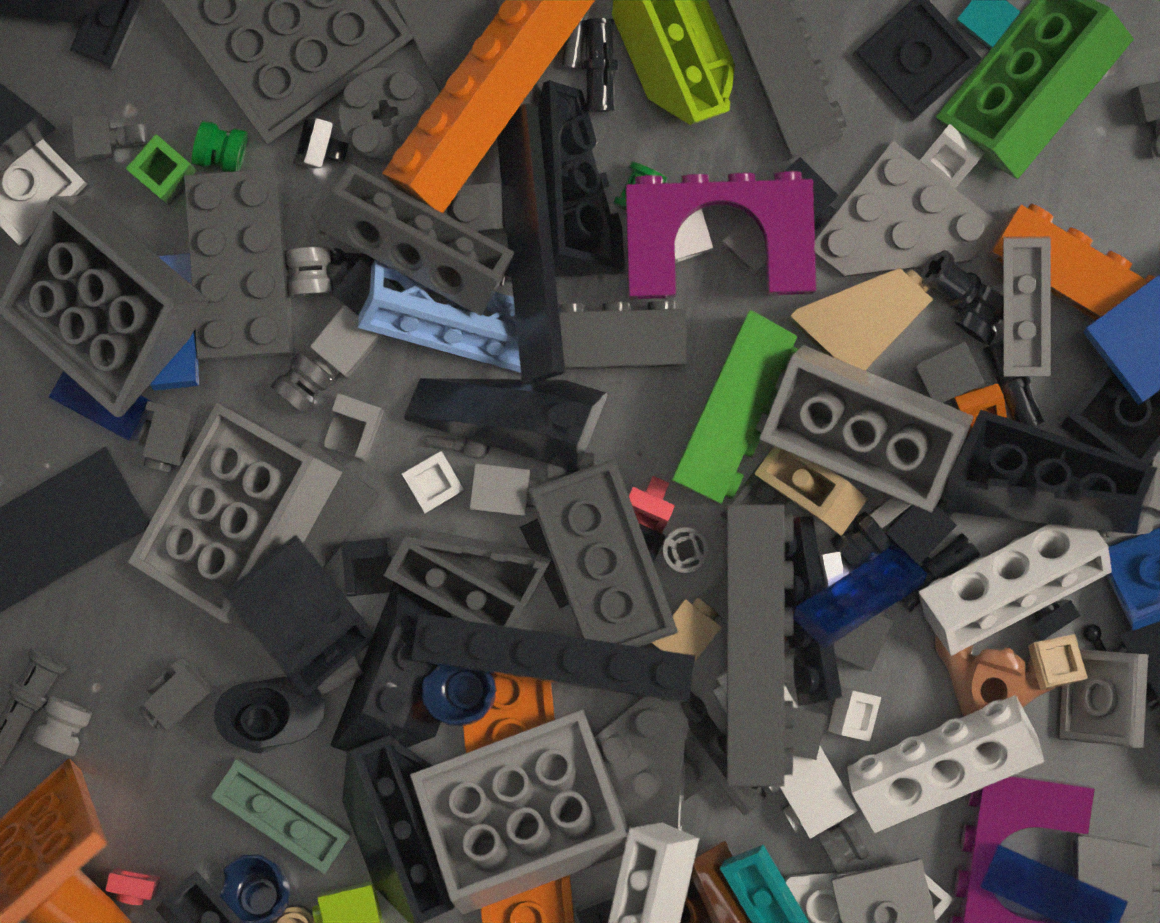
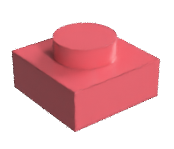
[106,868,161,905]

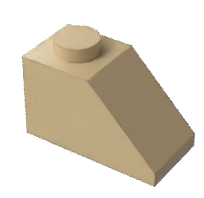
[754,445,868,536]

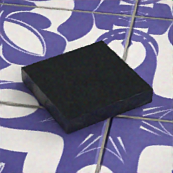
[852,0,982,121]

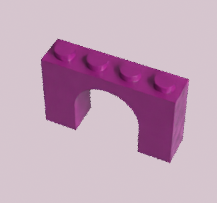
[626,171,816,300]
[949,774,1095,923]

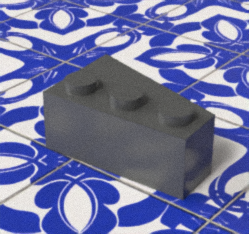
[384,527,552,628]

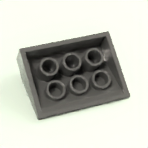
[0,195,209,417]

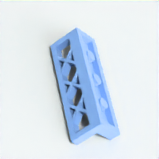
[358,259,521,373]

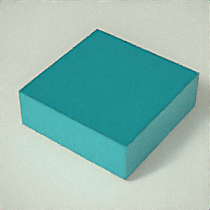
[955,0,1021,50]

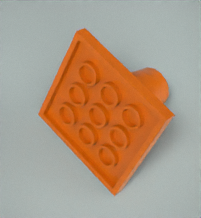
[0,758,132,923]

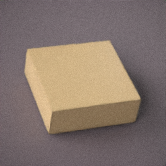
[1028,634,1087,690]

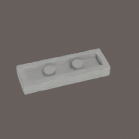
[1004,236,1051,376]

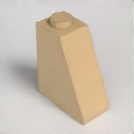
[788,268,933,370]

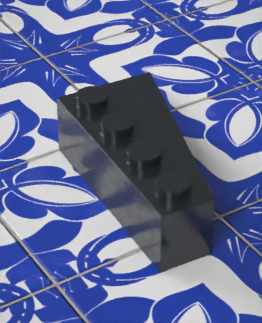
[945,410,1157,535]

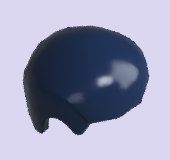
[422,665,497,726]
[220,854,290,923]

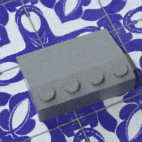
[128,403,342,634]
[410,709,629,915]

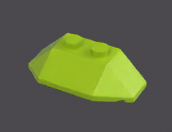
[612,0,735,125]

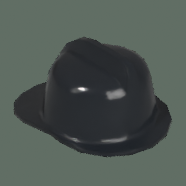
[214,677,325,754]

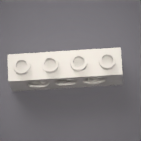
[919,524,1112,656]
[847,695,1044,833]

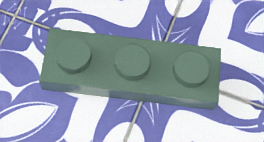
[211,758,351,874]

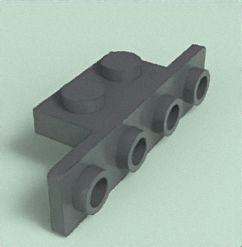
[658,649,766,815]

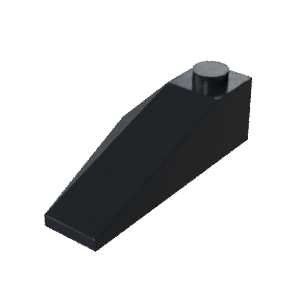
[404,378,607,472]

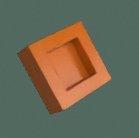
[954,383,1007,438]

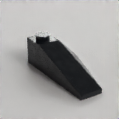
[538,80,625,277]

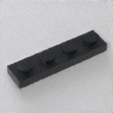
[784,516,842,706]

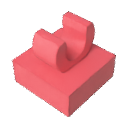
[629,476,675,534]

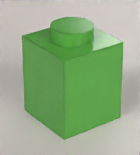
[126,134,198,204]

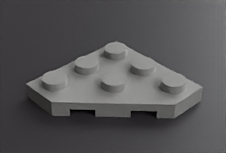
[815,141,1001,277]

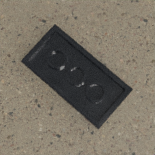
[0,447,151,614]

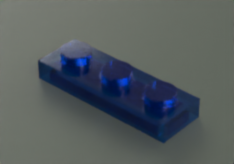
[793,544,927,648]
[979,843,1128,923]

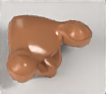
[935,635,1056,716]

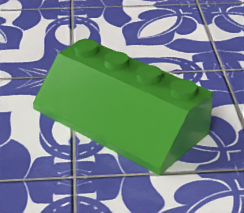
[935,0,1134,179]
[670,310,798,504]

